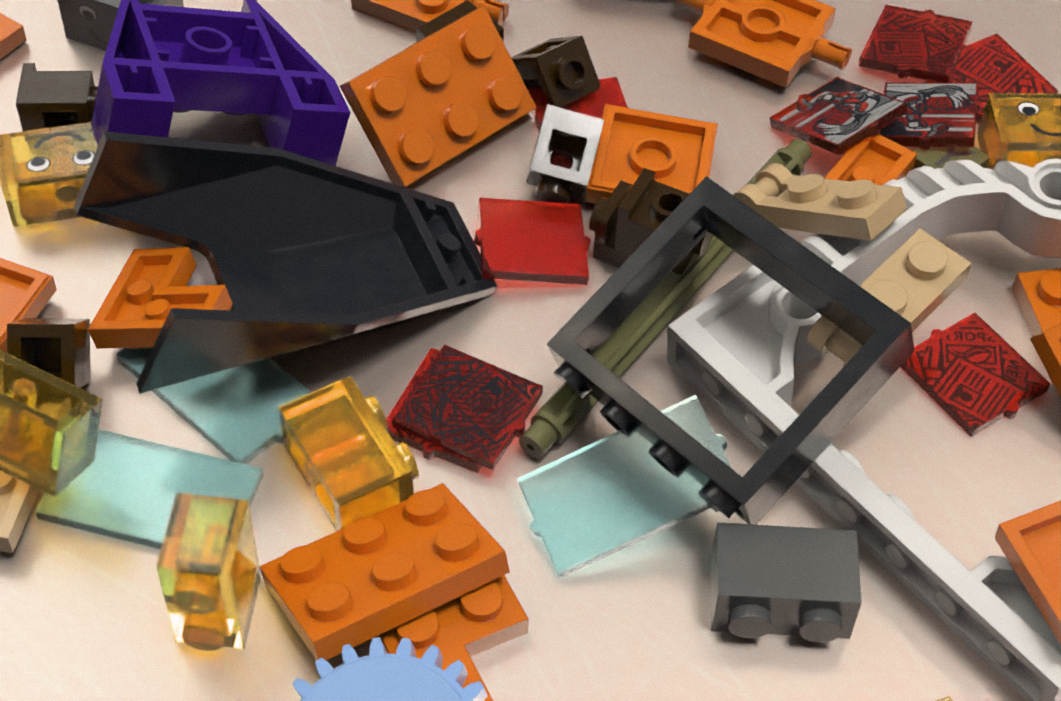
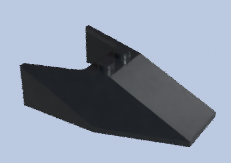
[74,131,497,394]

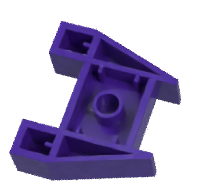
[91,0,351,166]

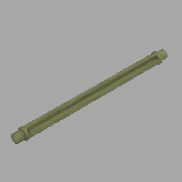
[519,139,812,459]

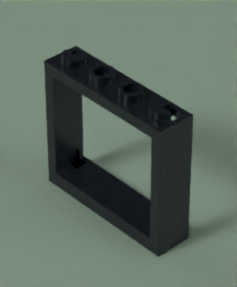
[546,176,914,525]

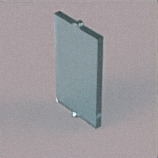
[117,348,321,469]
[517,395,731,578]
[35,425,264,566]

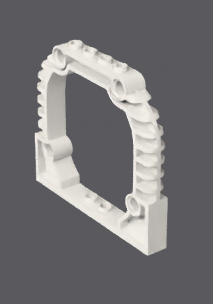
[667,159,1061,701]

